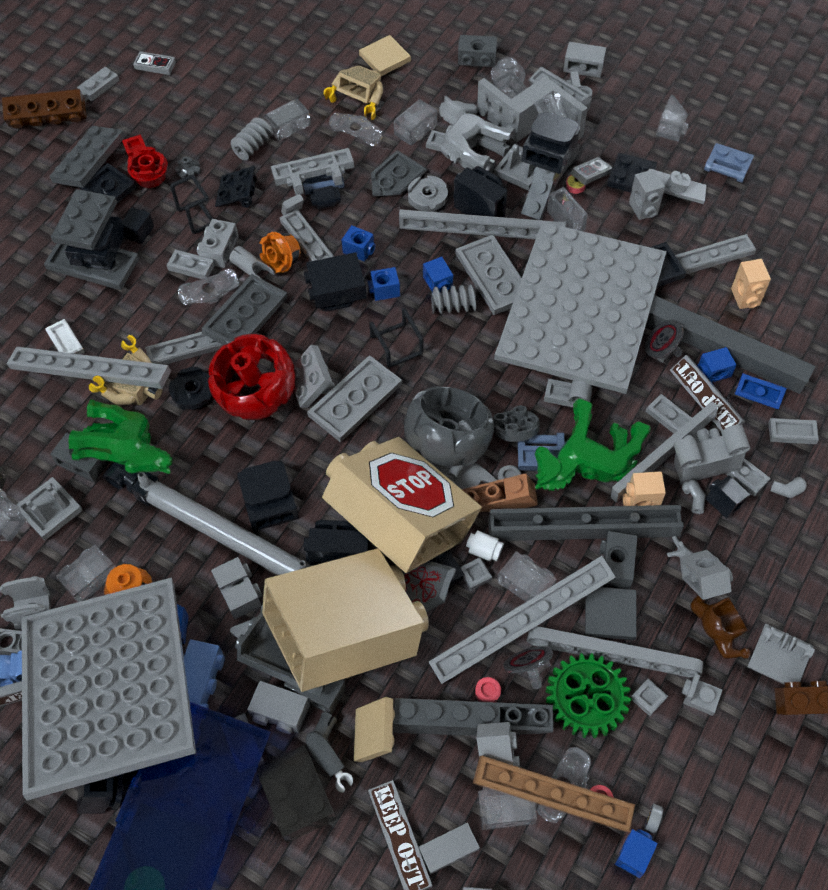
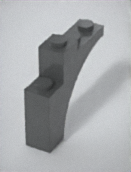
[521,143,581,220]

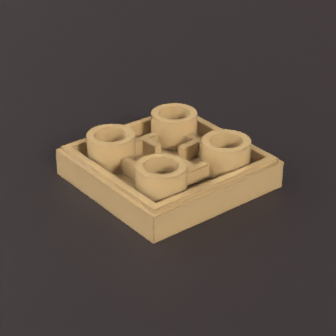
[359,35,411,76]
[354,697,395,763]

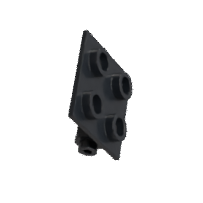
[215,166,257,208]

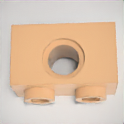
[731,259,771,309]
[623,472,666,506]

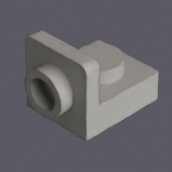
[681,673,722,716]

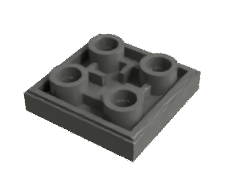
[585,587,636,640]

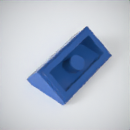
[734,373,787,410]

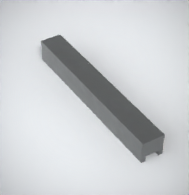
[646,295,816,394]
[488,505,684,541]

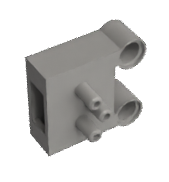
[674,425,751,485]

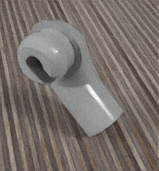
[770,477,807,498]
[682,480,706,514]

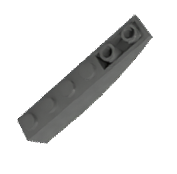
[393,698,553,736]

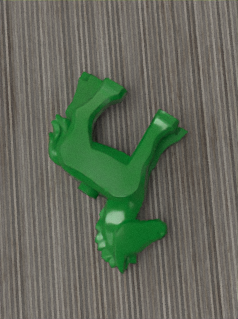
[68,399,172,474]
[535,399,651,491]

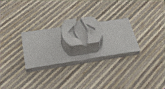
[648,169,706,204]

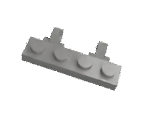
[271,148,354,195]

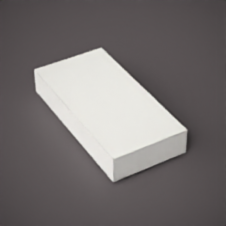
[45,319,85,354]

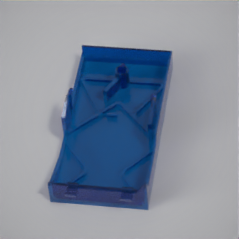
[88,701,271,890]

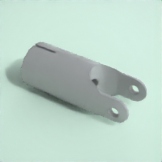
[229,246,275,279]

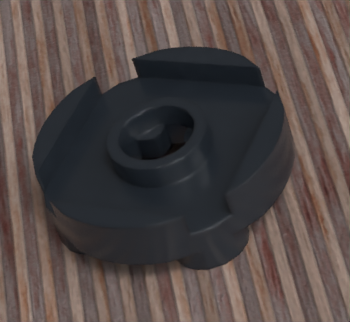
[169,367,213,410]

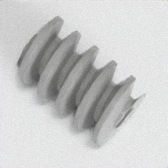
[231,117,273,160]
[432,285,476,314]

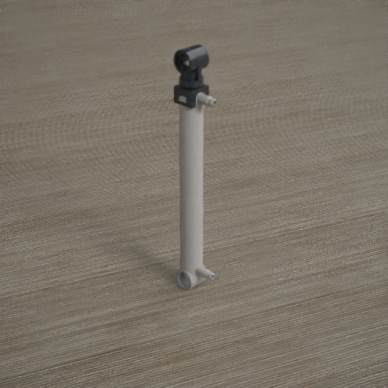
[103,462,315,575]

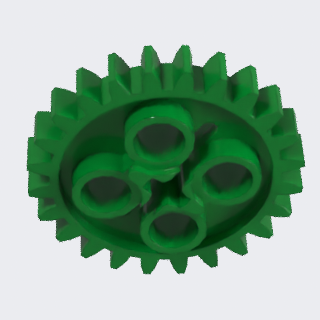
[546,653,631,739]

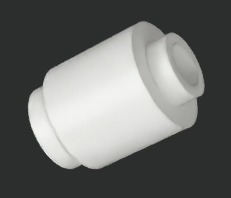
[466,530,504,561]

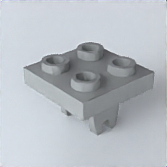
[494,144,536,191]
[294,345,335,408]
[14,477,83,541]

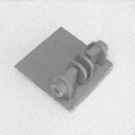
[747,624,815,684]

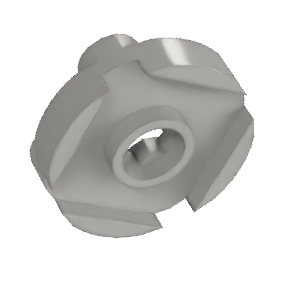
[408,176,448,212]

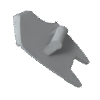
[430,462,497,489]

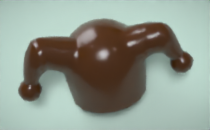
[690,595,751,659]

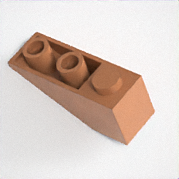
[462,473,538,512]

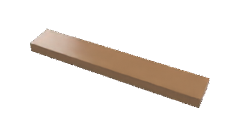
[473,756,635,832]

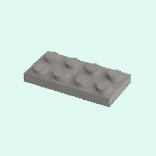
[455,235,522,315]
[307,355,402,442]

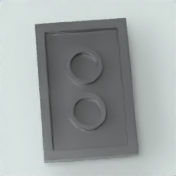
[51,189,117,250]

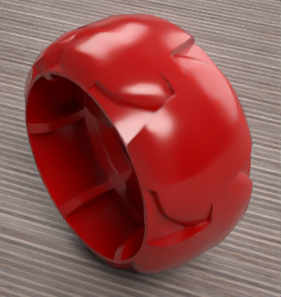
[208,334,296,420]

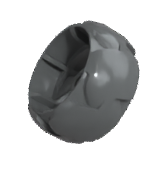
[404,386,494,466]

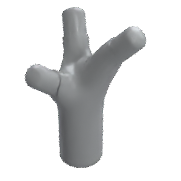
[667,536,693,557]

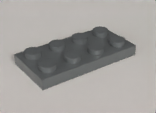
[49,126,126,188]
[44,243,140,290]
[202,274,287,345]

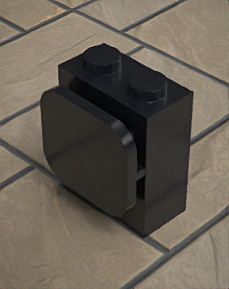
[521,112,580,174]
[453,166,507,218]
[65,216,126,270]
[304,252,367,312]
[237,460,299,532]
[303,520,371,566]
[77,774,123,814]

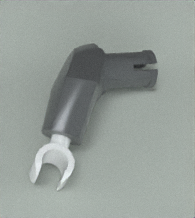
[305,712,353,793]

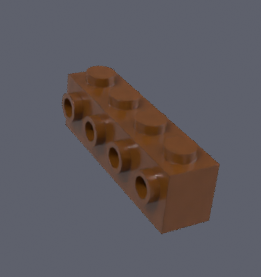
[2,89,87,129]
[774,681,828,715]

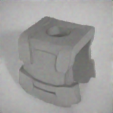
[0,576,51,630]

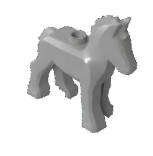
[439,96,515,172]

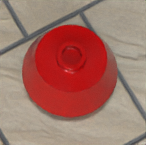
[127,147,168,188]

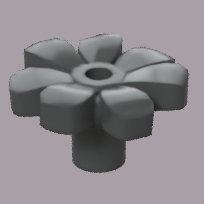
[175,157,201,178]

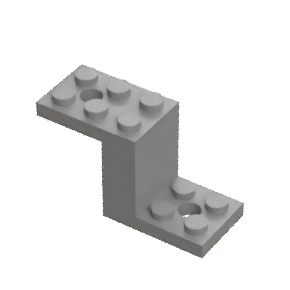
[477,76,588,142]

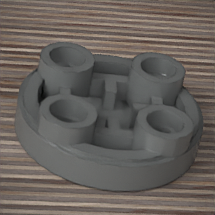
[494,405,540,442]

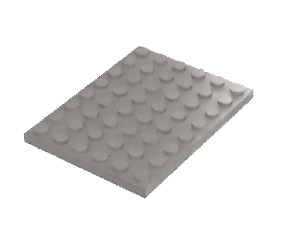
[494,222,666,394]
[22,578,196,801]

